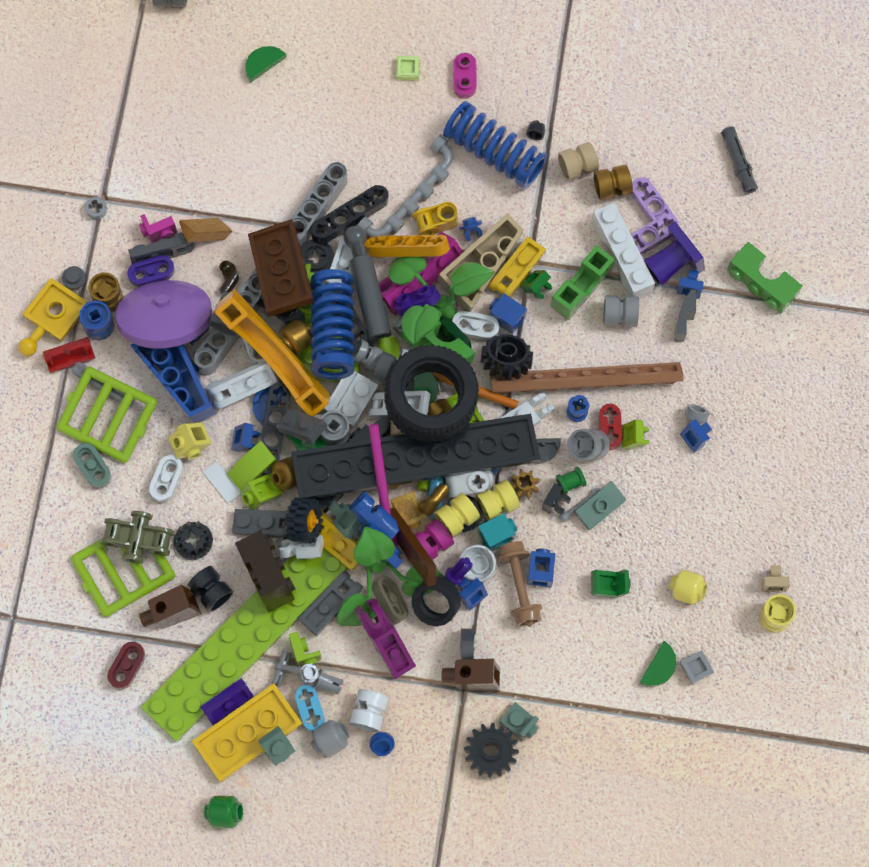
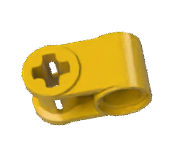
[412,202,458,235]

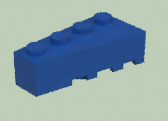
[130,343,217,423]

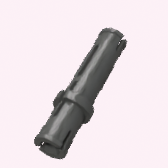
[721,126,758,194]

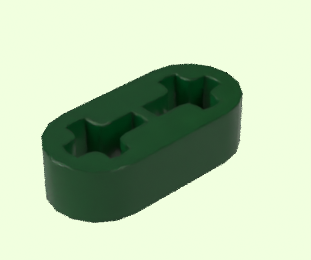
[437,317,472,348]

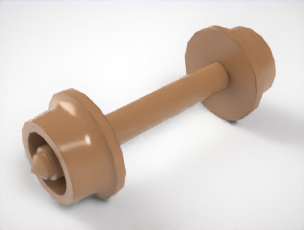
[498,541,543,627]

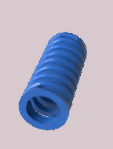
[443,101,548,189]
[310,269,355,380]

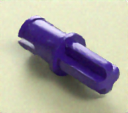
[437,557,473,595]

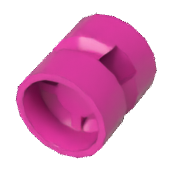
[414,518,455,560]

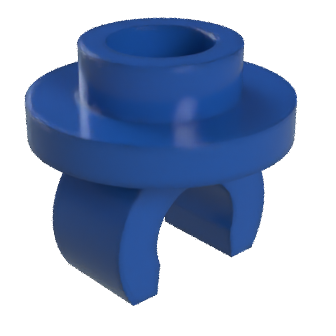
[459,217,483,241]

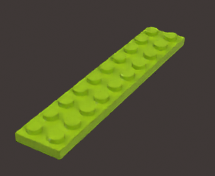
[141,547,349,742]

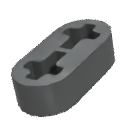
[460,629,474,659]

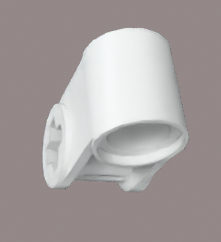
[445,470,493,497]

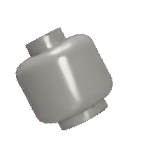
[311,720,350,757]

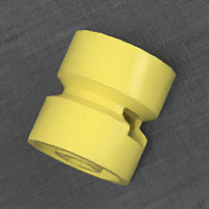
[476,479,520,521]
[434,493,480,538]
[759,594,796,633]

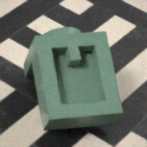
[499,702,539,741]

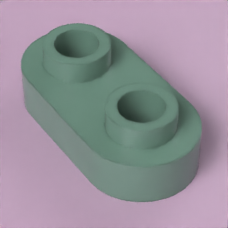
[73,443,111,488]

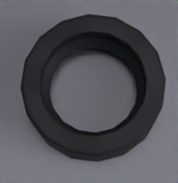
[411,577,461,627]

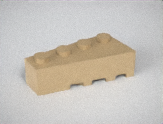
[437,213,523,312]

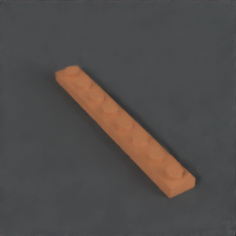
[490,362,683,394]

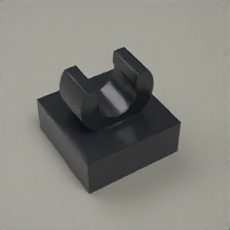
[542,483,571,514]

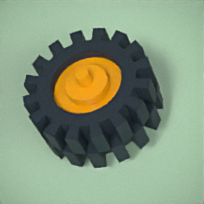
[285,497,323,543]

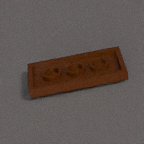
[248,219,314,317]

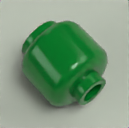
[204,795,243,829]

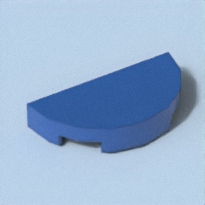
[253,386,286,426]

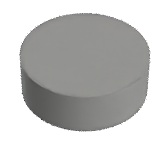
[684,404,710,423]

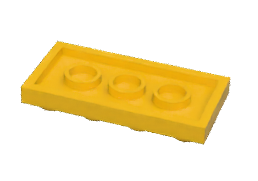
[192,683,303,783]

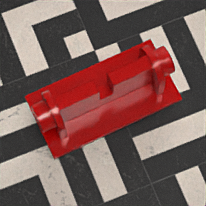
[43,337,96,373]

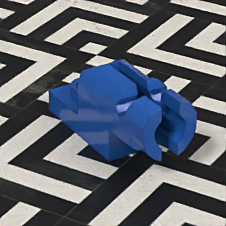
[349,492,403,569]

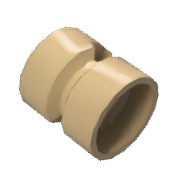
[558,142,599,181]

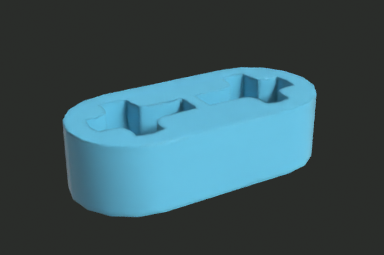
[295,685,325,732]

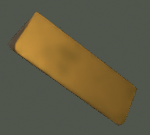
[179,218,232,242]

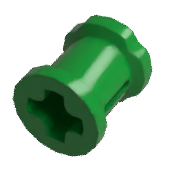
[555,466,587,495]

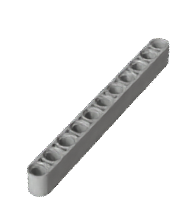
[194,162,348,375]

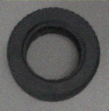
[384,345,479,443]

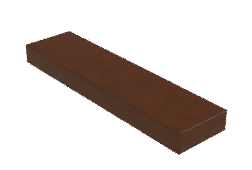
[390,507,437,587]

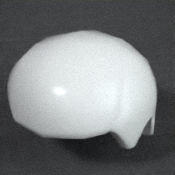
[459,545,497,582]

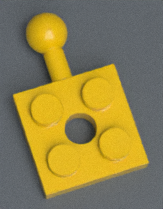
[18,278,88,356]

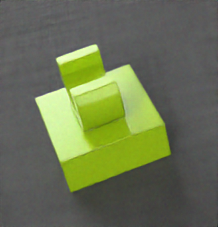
[622,419,649,450]

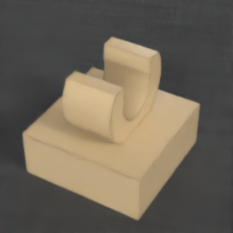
[761,566,790,592]

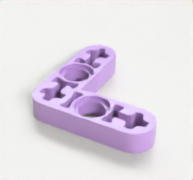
[631,177,679,255]

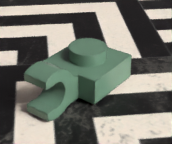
[328,500,361,539]

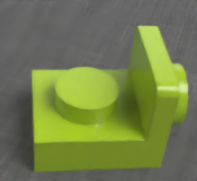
[240,473,283,510]
[289,631,321,667]

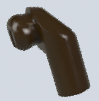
[219,260,239,294]

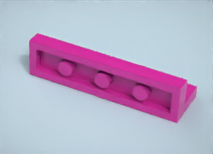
[379,232,463,315]

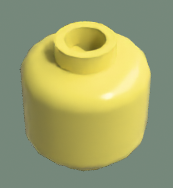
[669,570,708,605]

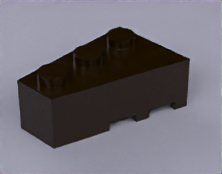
[235,530,296,613]

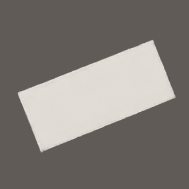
[202,461,241,503]

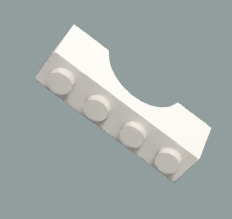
[592,203,655,299]

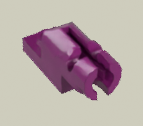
[354,599,416,679]

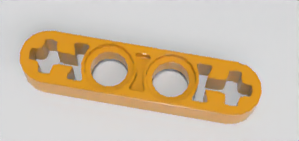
[364,235,450,257]

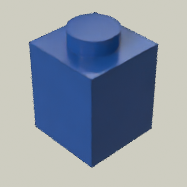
[489,293,527,335]

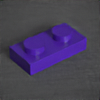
[200,678,254,725]

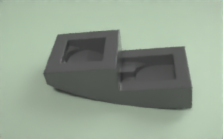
[674,289,696,342]

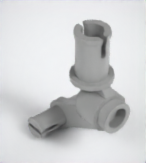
[271,650,343,695]

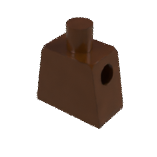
[139,585,202,628]
[441,659,500,692]

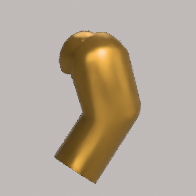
[418,483,450,516]

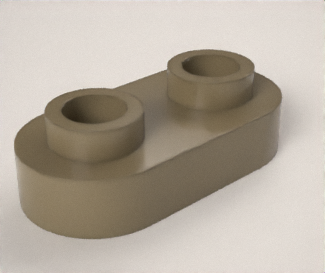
[372,576,408,624]

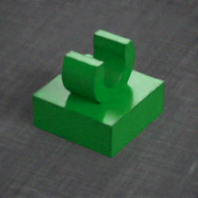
[520,270,552,299]

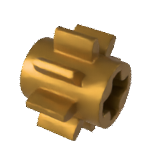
[511,469,540,500]

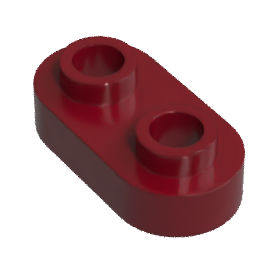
[107,641,146,690]

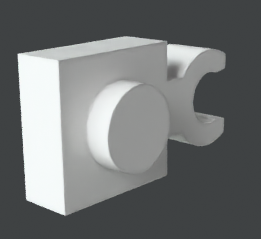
[279,535,324,559]

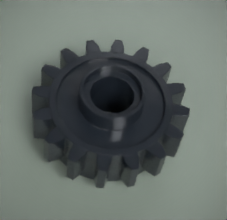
[480,334,533,381]
[464,723,519,779]

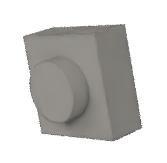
[679,650,714,685]

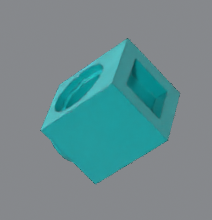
[478,513,517,551]

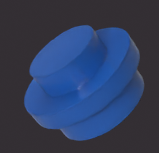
[369,732,395,756]

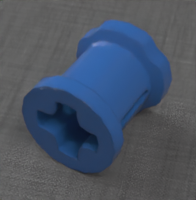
[566,395,590,422]

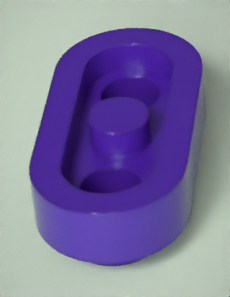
[127,255,175,287]
[394,285,441,316]

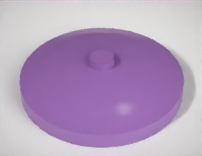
[116,280,212,348]

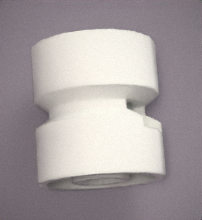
[349,689,389,733]

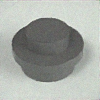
[62,266,86,289]

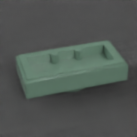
[574,481,627,530]

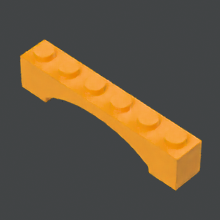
[214,289,330,416]

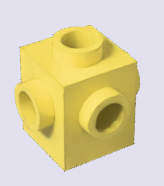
[168,422,212,460]

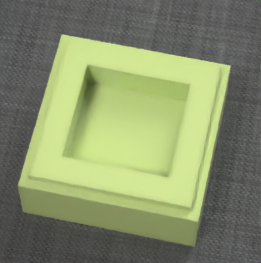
[396,56,420,81]

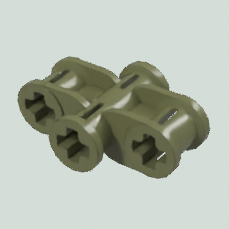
[100,511,174,564]

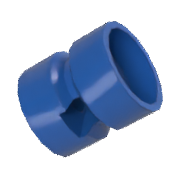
[79,300,115,341]

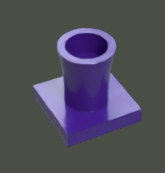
[644,221,705,287]

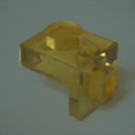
[390,491,427,529]

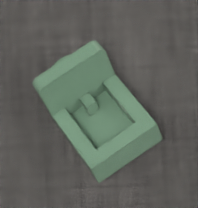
[258,726,295,766]

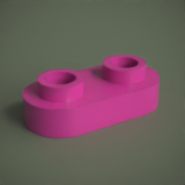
[453,53,477,98]

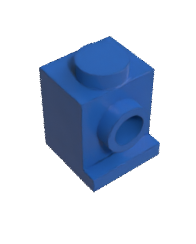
[527,548,556,588]

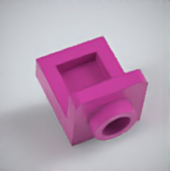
[139,214,177,243]

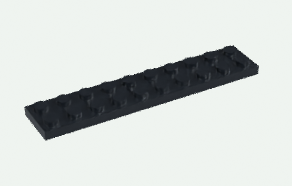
[291,413,541,499]

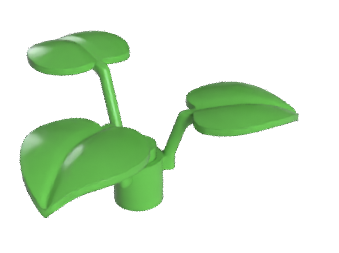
[388,257,494,346]
[336,527,443,626]

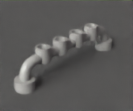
[357,134,453,237]

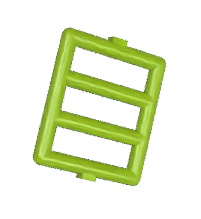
[56,366,157,463]
[71,540,175,617]

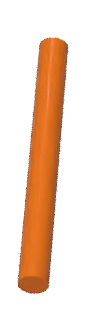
[432,372,518,409]

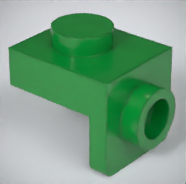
[591,569,631,598]

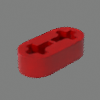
[599,403,622,450]

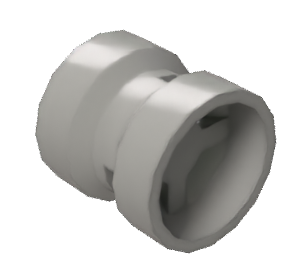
[351,339,383,371]

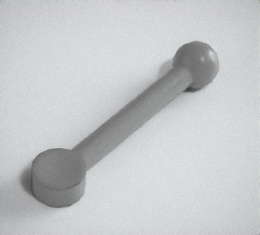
[560,488,600,522]

